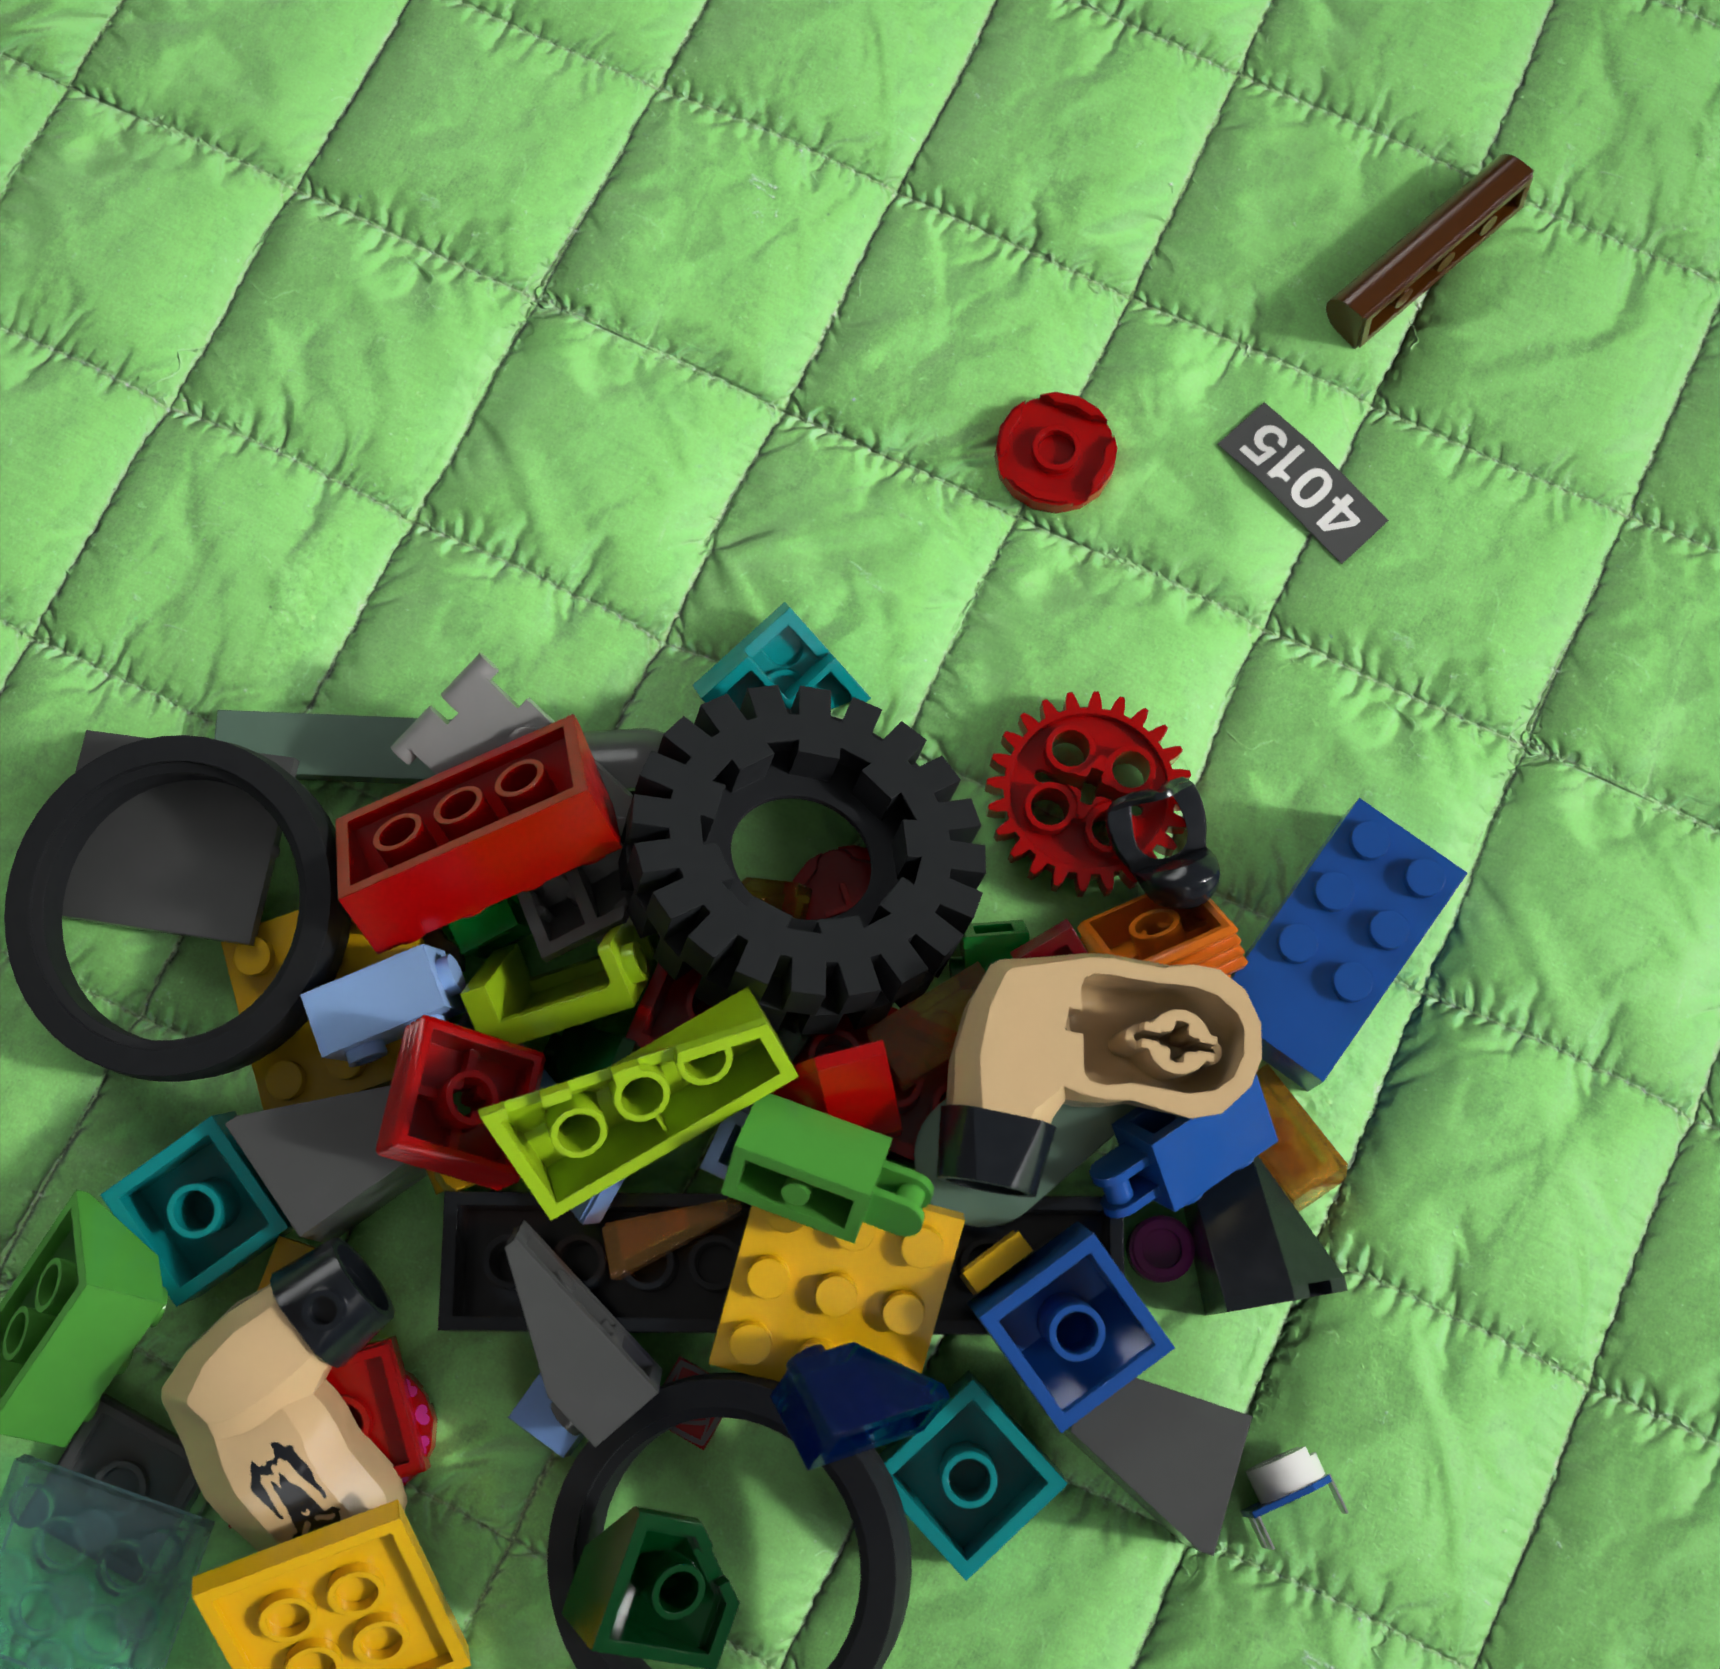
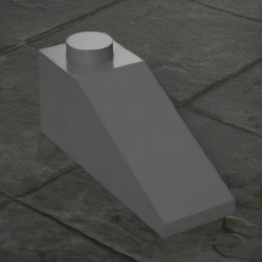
[505,1220,663,1448]

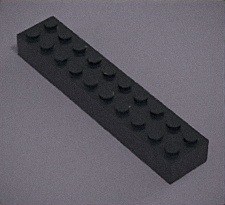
[438,1191,1124,1336]

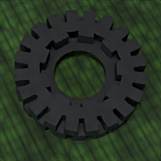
[618,685,986,1035]

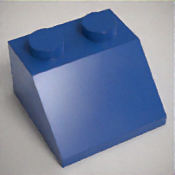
[967,1221,1175,1433]

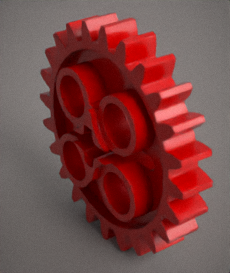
[985,691,1191,897]

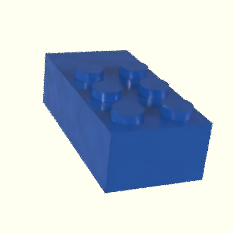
[1231,798,1467,1092]

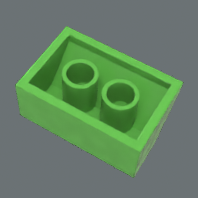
[0,1189,168,1448]

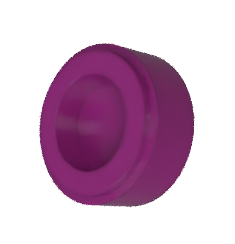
[1126,1215,1195,1283]

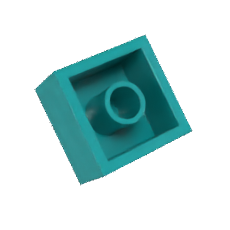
[100,1111,295,1307]
[879,1370,1068,1581]

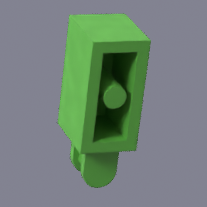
[721,1093,934,1244]

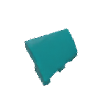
[692,602,871,710]

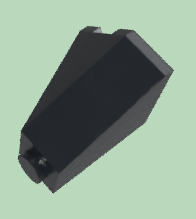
[1183,1156,1348,1316]

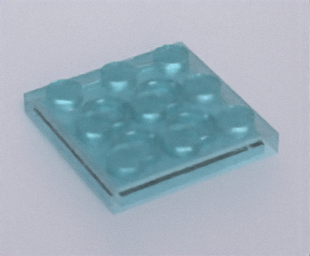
[0,1454,215,1669]

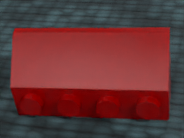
[335,714,622,955]

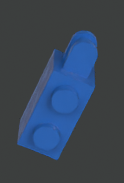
[1089,1074,1278,1218]

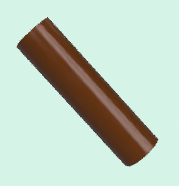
[1326,154,1534,349]

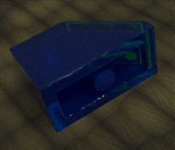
[770,1342,950,1471]

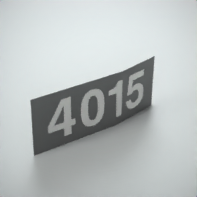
[1218,402,1389,564]

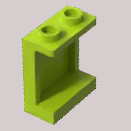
[460,916,659,1044]

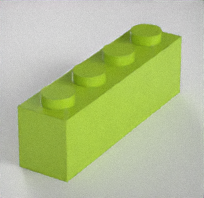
[478,987,799,1221]

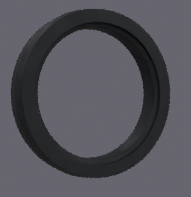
[4,735,352,1082]
[547,1373,912,1669]

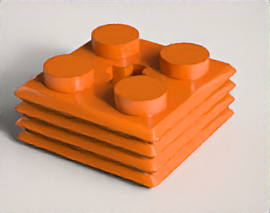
[1077,894,1248,978]

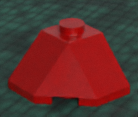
[753,1040,903,1152]

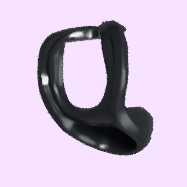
[1106,777,1220,909]

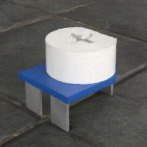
[1240,1447,1349,1550]

